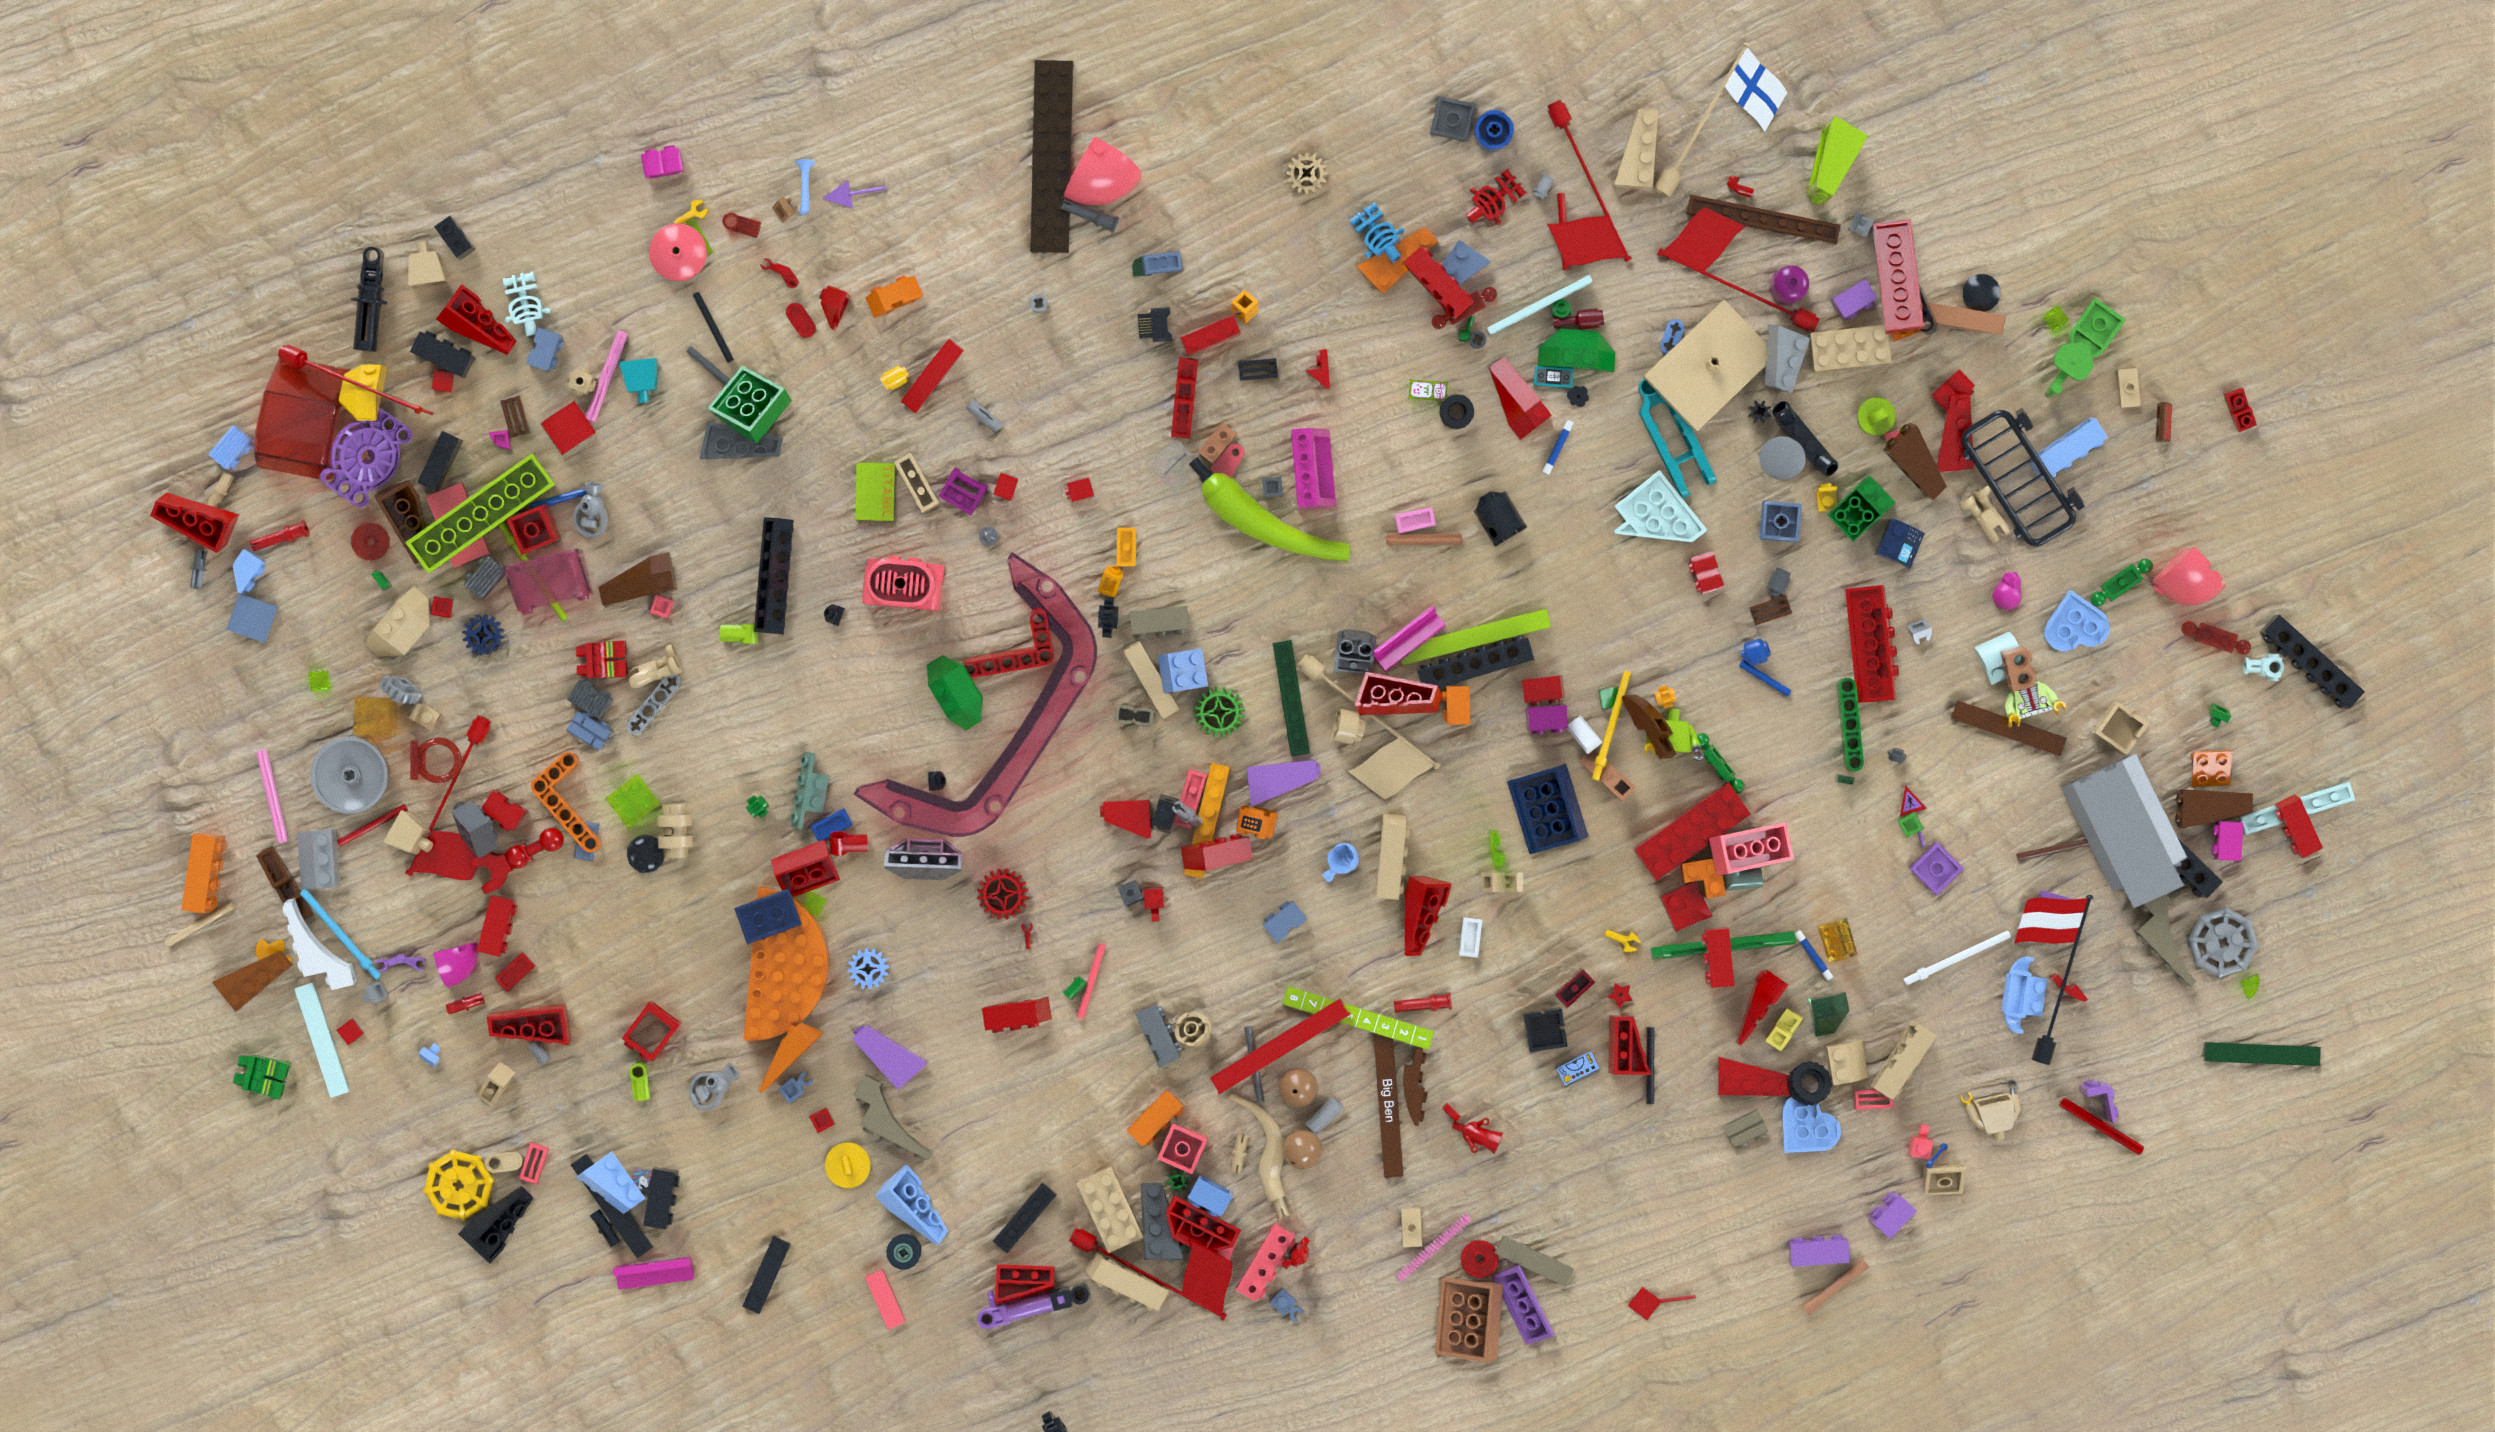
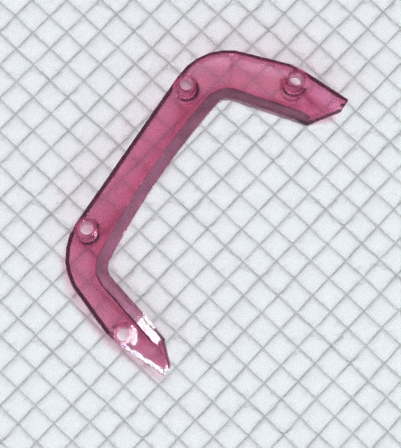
[853,552,1098,837]

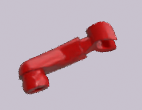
[760,258,799,288]

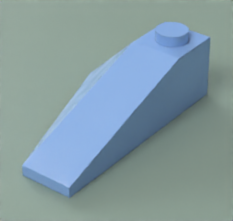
[875,1165,948,1245]

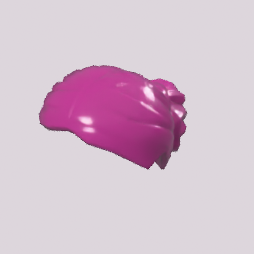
[1992,572,2021,610]

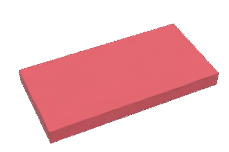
[426,483,490,568]

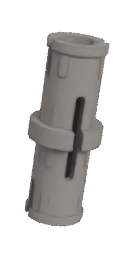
[966,399,1003,433]
[1172,801,1202,828]

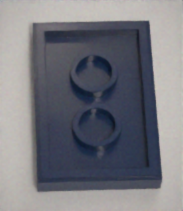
[734,889,802,944]

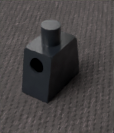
[1151,794,1179,834]

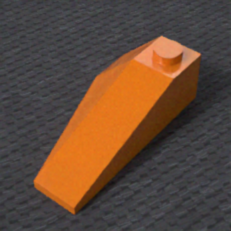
[759,1022,824,1093]

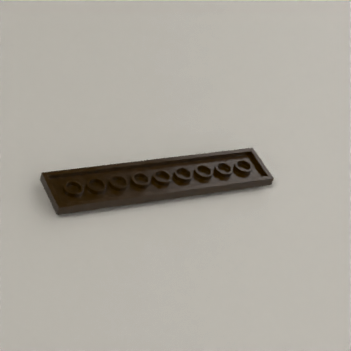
[1030,60,1073,253]

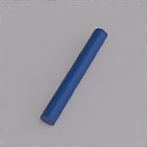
[530,488,587,509]
[1739,660,1791,697]

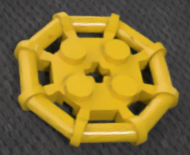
[423,1149,495,1221]

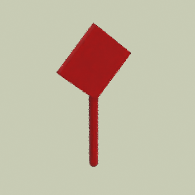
[1628,1286,1696,1320]

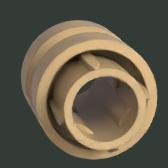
[657,803,693,858]

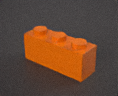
[1127,1088,1184,1147]

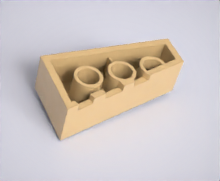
[1613,109,1658,190]
[1376,814,1410,900]

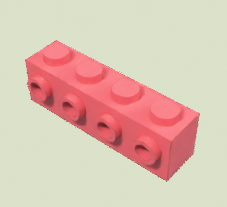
[1236,1222,1296,1302]

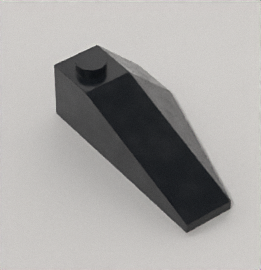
[458,1186,533,1264]

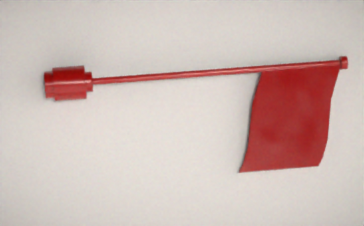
[1547,99,1632,266]
[1657,207,1820,332]
[278,345,434,415]
[405,715,491,880]
[1069,1228,1233,1321]

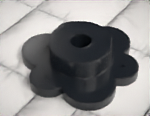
[1567,386,1589,407]

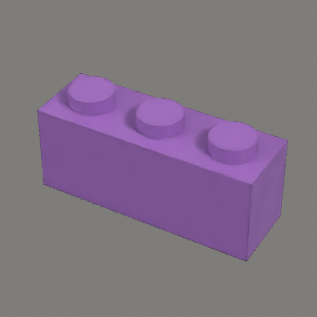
[1788,1234,1850,1267]

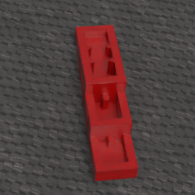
[900,339,964,413]
[1171,357,1198,439]

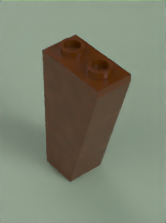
[1883,423,1947,500]
[2175,789,2253,828]

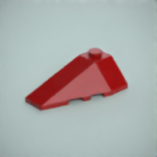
[1489,357,1552,440]
[1736,969,1788,1045]

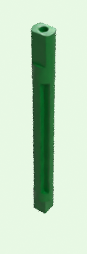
[1651,931,1796,959]

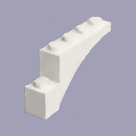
[283,898,357,990]

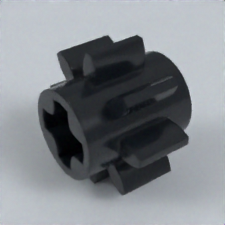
[1748,400,1771,423]

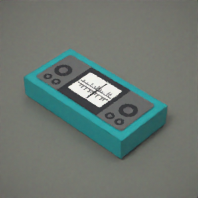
[1533,366,1574,388]

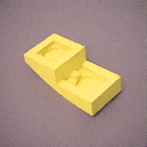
[1765,1007,1803,1051]

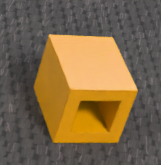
[1231,290,1259,324]

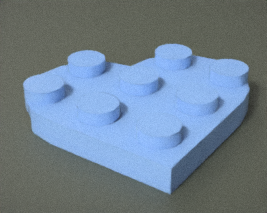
[2043,590,2110,652]
[1782,1096,1841,1153]

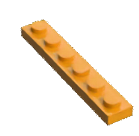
[1184,762,1230,879]

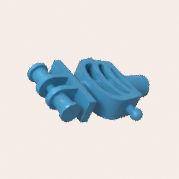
[1349,202,1404,263]

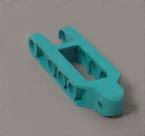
[1638,379,1717,499]

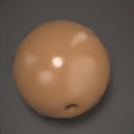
[1279,1068,1318,1107]
[1283,1129,1322,1169]

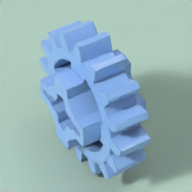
[847,947,890,989]

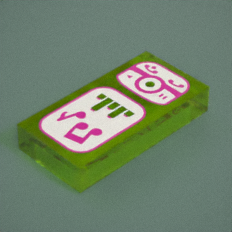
[1408,379,1448,401]

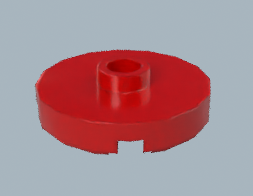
[1460,1239,1499,1278]

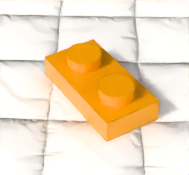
[1116,528,1136,567]

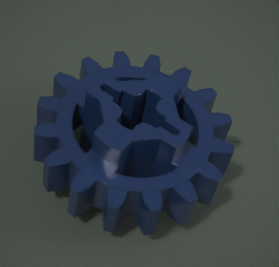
[462,614,505,656]

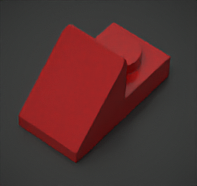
[1305,349,1330,389]

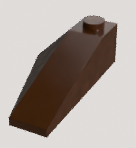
[375,480,426,564]
[598,552,678,606]

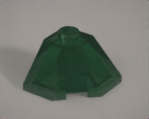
[1808,992,1849,1037]

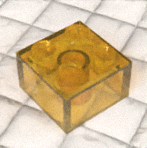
[353,696,398,737]

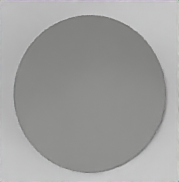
[1759,436,1806,479]

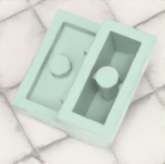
[1975,632,2021,685]

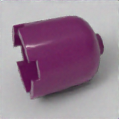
[1769,265,1809,305]

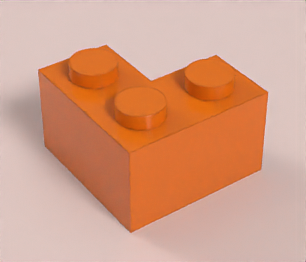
[1680,858,1726,899]

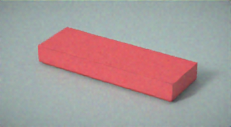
[1173,769,1208,829]
[865,1269,906,1330]

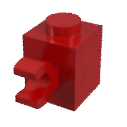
[1143,888,1165,922]

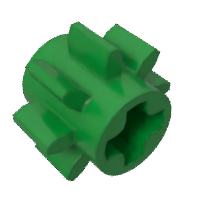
[746,795,769,818]
[1166,1169,1189,1193]

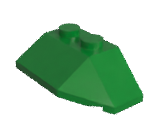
[1538,329,1616,372]
[927,655,983,730]

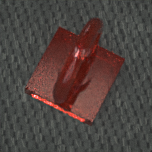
[410,737,462,783]

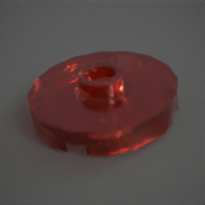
[351,522,390,561]

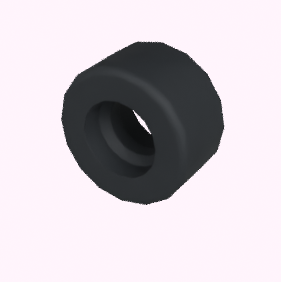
[1439,394,1474,429]

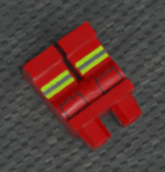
[576,640,628,678]

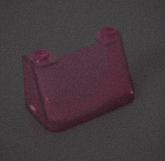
[503,549,594,615]

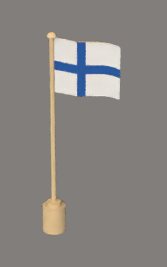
[1653,43,1787,198]

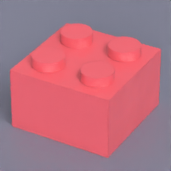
[1157,1122,1208,1174]

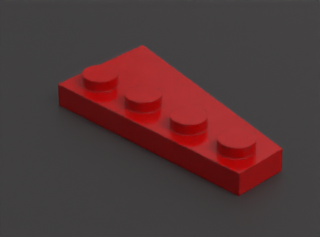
[1937,393,1974,472]
[1718,1056,1792,1096]

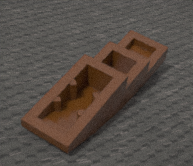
[256,846,314,920]

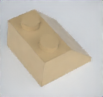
[1824,1039,1869,1085]

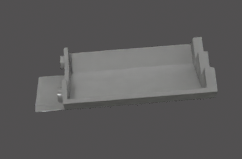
[2061,753,2187,908]

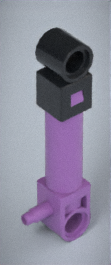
[977,1283,1090,1329]

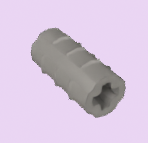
[1305,1097,1344,1135]

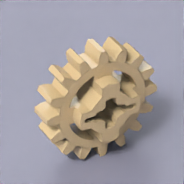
[1286,153,1328,195]

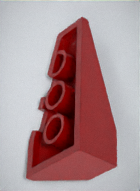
[436,284,517,355]
[1404,876,1452,956]

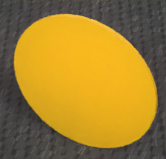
[825,1142,871,1188]

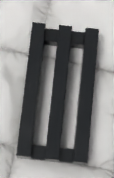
[1238,358,1278,381]

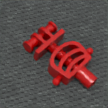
[1465,169,1527,225]

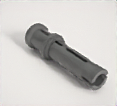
[1060,198,1119,233]

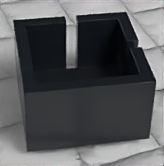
[1523,1007,1568,1052]

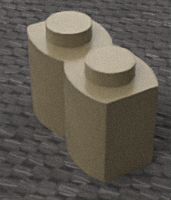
[1114,705,1155,726]

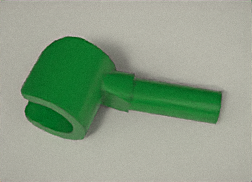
[1459,316,1475,342]

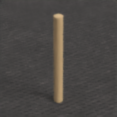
[164,902,235,947]

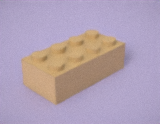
[1808,325,1891,373]
[1076,1165,1143,1253]

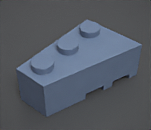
[1425,240,1491,290]

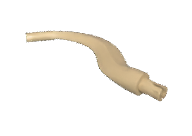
[1228,1093,1290,1219]

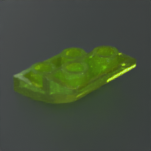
[605,774,661,829]
[1488,829,1505,870]

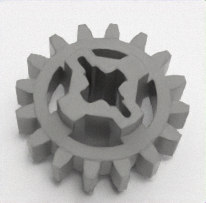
[379,675,422,705]

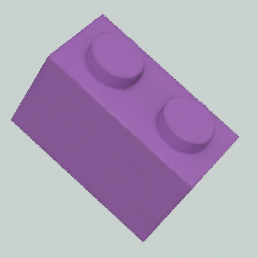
[1830,279,1877,320]

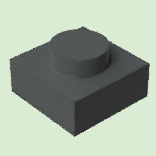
[1262,477,1283,498]

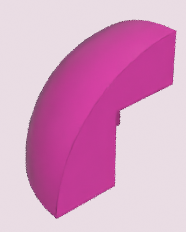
[433,942,478,988]

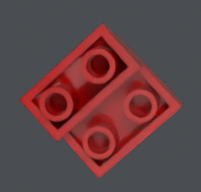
[541,401,596,455]

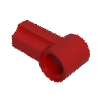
[830,831,868,856]

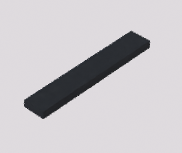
[571,1154,654,1259]

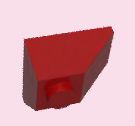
[819,285,851,331]

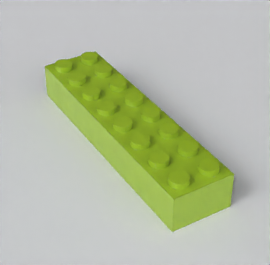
[405,453,556,574]

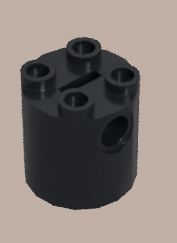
[1473,491,1527,547]

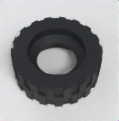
[1787,1061,1832,1106]

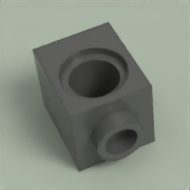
[1118,880,1143,906]

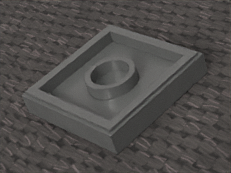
[1430,96,1476,142]

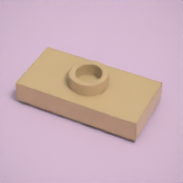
[2117,368,2141,408]
[1401,1207,1422,1247]

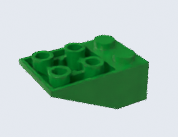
[1827,474,1896,542]

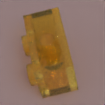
[1818,918,1858,963]

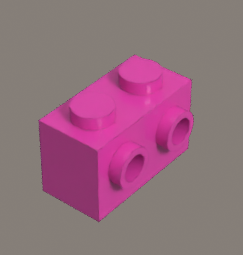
[2211,821,2243,861]

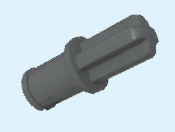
[190,550,208,589]

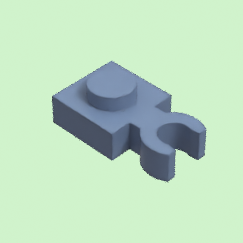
[778,1071,814,1104]
[1270,1288,1304,1322]

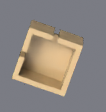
[2091,702,2149,755]

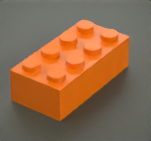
[181,833,226,913]

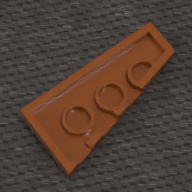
[212,950,292,1012]

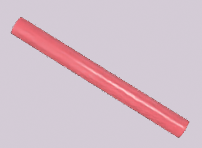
[1077,943,1106,1019]

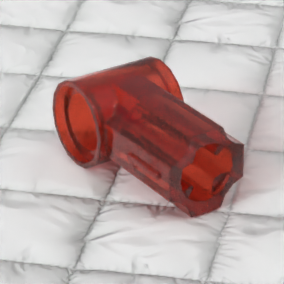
[722,212,762,238]

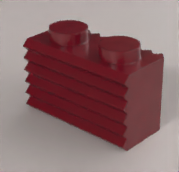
[1554,968,1595,1008]

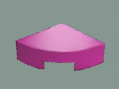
[489,430,511,450]

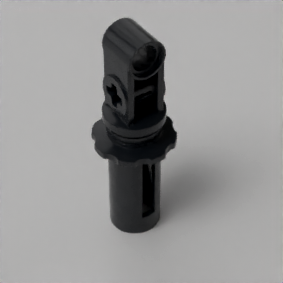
[351,247,388,352]

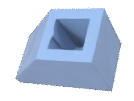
[233,549,267,594]

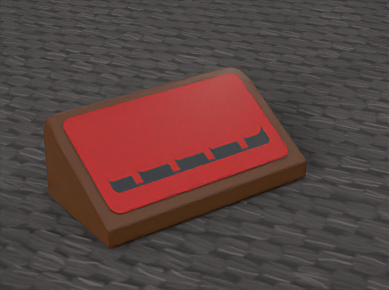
[2156,402,2172,442]

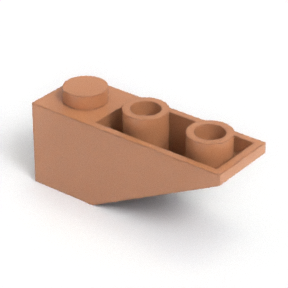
[1579,750,1636,801]

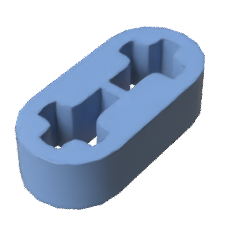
[1660,319,1684,355]

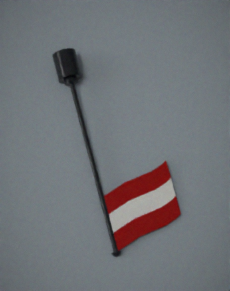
[2014,895,2093,1065]

